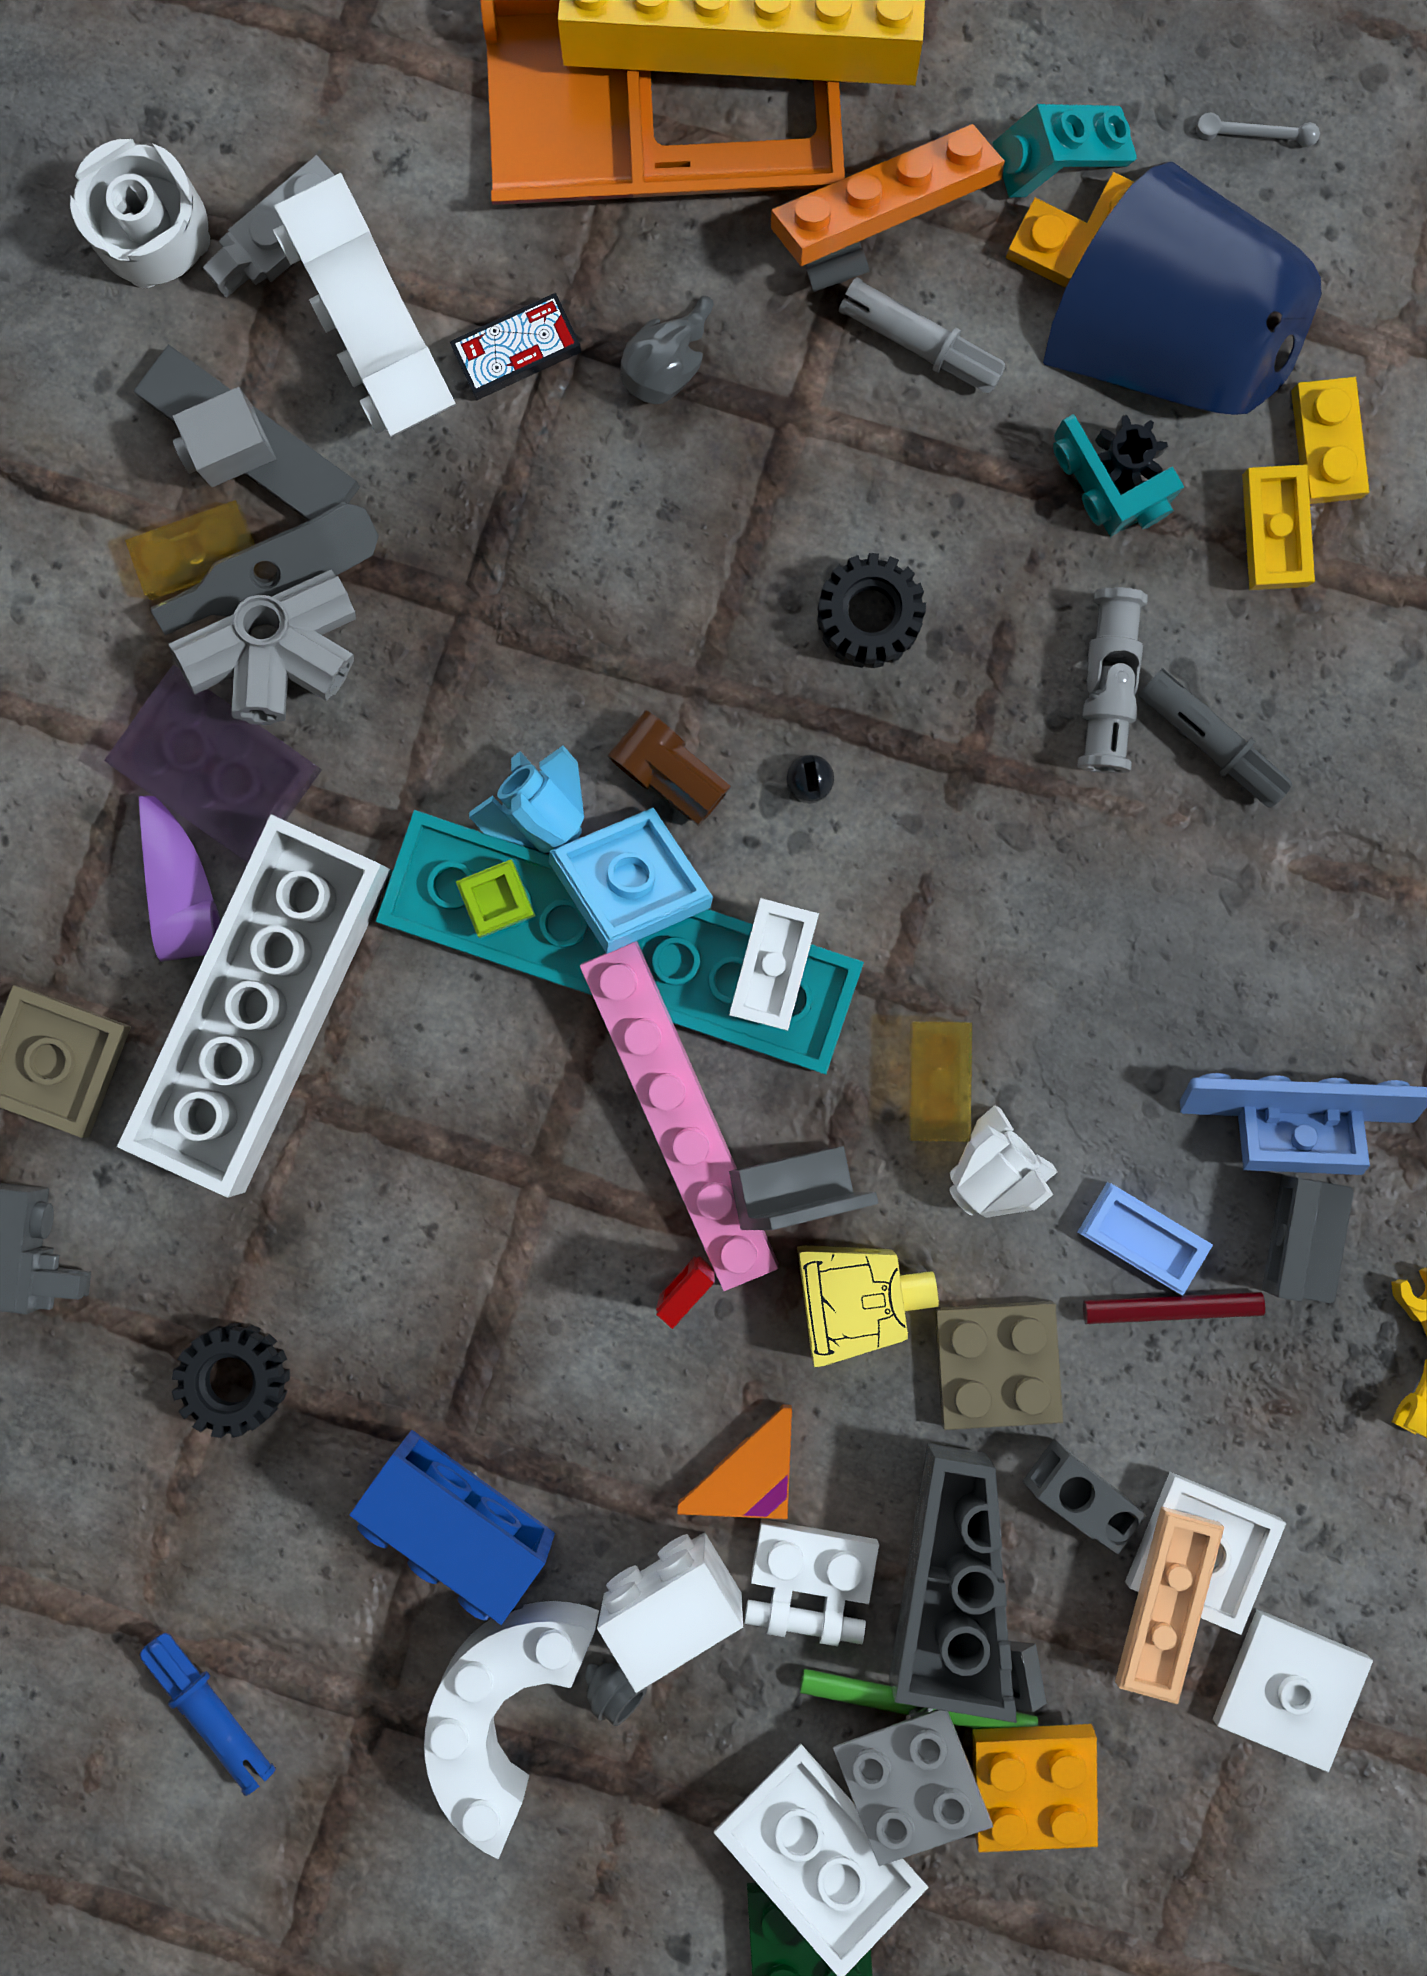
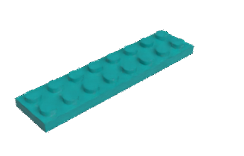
[376,810,864,1075]

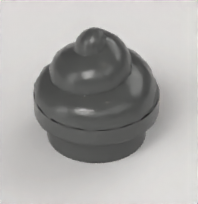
[585,1662,647,1726]

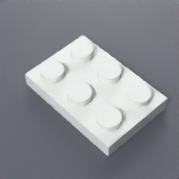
[714,1743,929,1976]

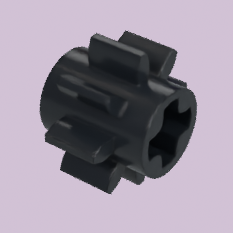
[1095,415,1168,491]

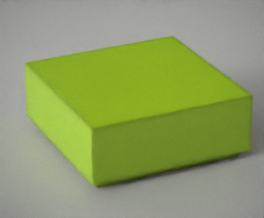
[456,859,535,938]

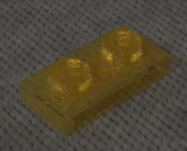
[125,500,255,600]
[909,1021,972,1142]

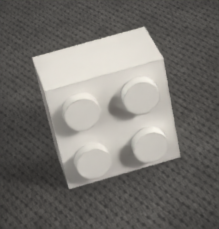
[597,1532,743,1693]

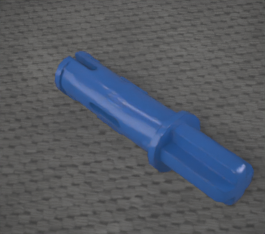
[139,1632,276,1796]

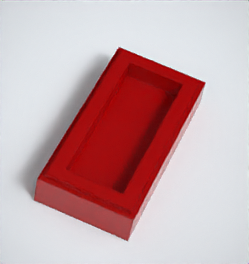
[656,1255,714,1329]

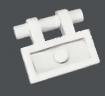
[744,1519,879,1647]

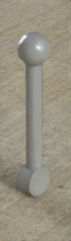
[1196,112,1320,147]

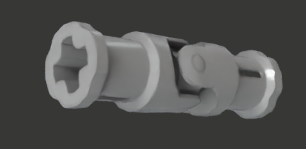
[1077,587,1148,773]

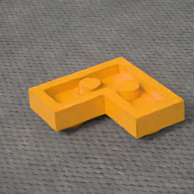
[1005,172,1134,288]

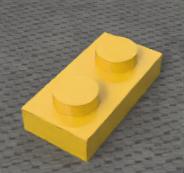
[1291,377,1370,504]
[1242,465,1315,590]

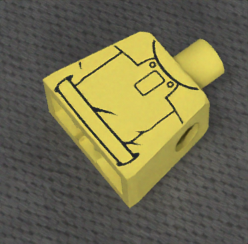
[797,1246,939,1367]

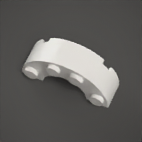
[273,173,456,437]
[424,1601,599,1859]

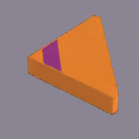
[677,1404,792,1519]

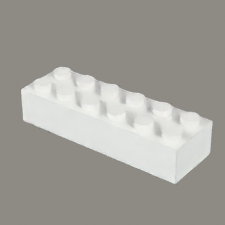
[117,814,393,1198]

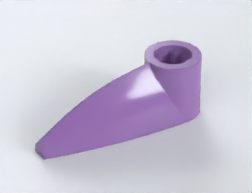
[139,796,221,962]

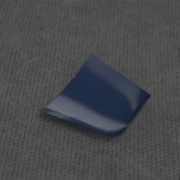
[1043,162,1322,415]

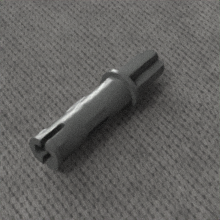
[1138,668,1292,807]

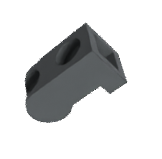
[1023,1439,1147,1554]

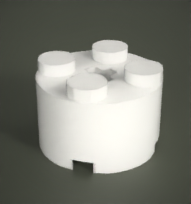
[70,139,210,288]

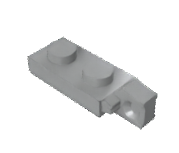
[203,155,358,298]

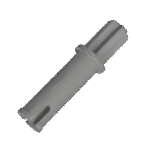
[839,277,1005,393]

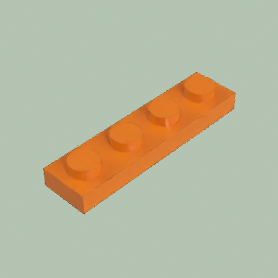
[771,124,1005,266]

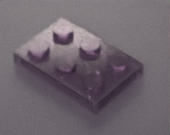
[104,665,322,863]

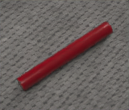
[1083,1292,1265,1324]

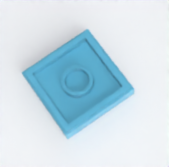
[549,808,713,954]

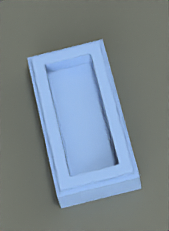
[1077,1182,1213,1296]

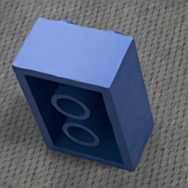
[349,1430,555,1625]

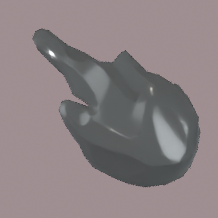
[620,296,714,404]

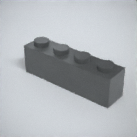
[889,1443,1017,1723]

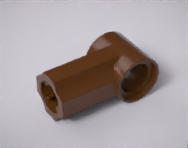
[607,710,731,827]

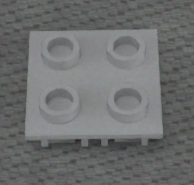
[833,1706,993,1866]

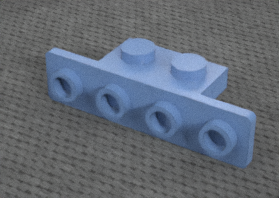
[1180,1073,1427,1175]

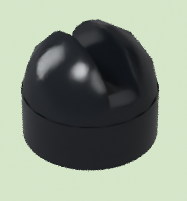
[786,755,834,804]

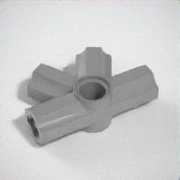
[168,569,356,725]

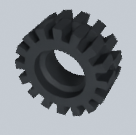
[817,553,926,668]
[172,1323,290,1438]

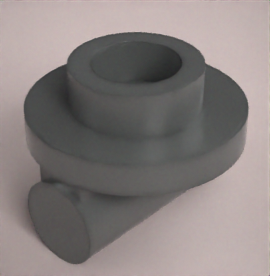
[805,241,870,292]

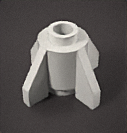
[950,1105,1057,1218]

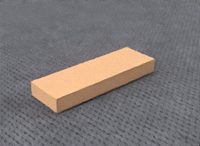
[1115,1506,1224,1704]

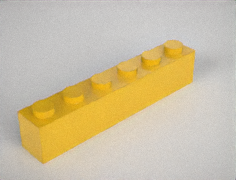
[558,0,925,86]

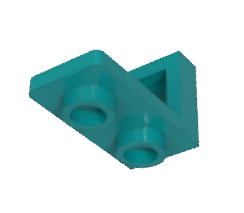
[992,104,1137,197]
[1053,414,1184,537]

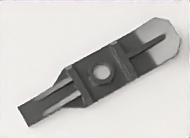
[151,502,379,635]

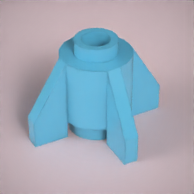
[469,746,584,853]

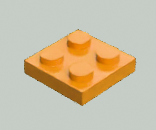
[972,1724,1098,1852]

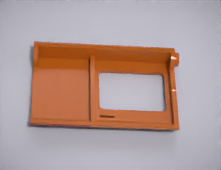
[480,0,845,205]

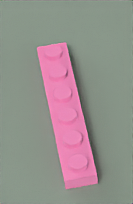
[580,941,779,1291]

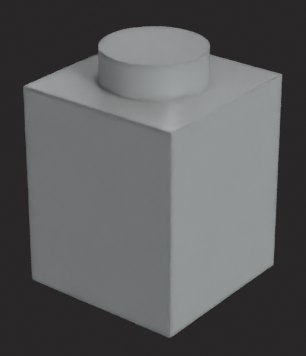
[173,387,276,487]

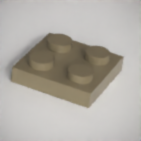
[0,985,131,1138]
[934,1301,1063,1430]

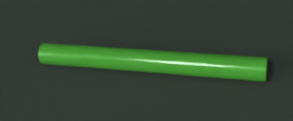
[799,1668,1038,1729]

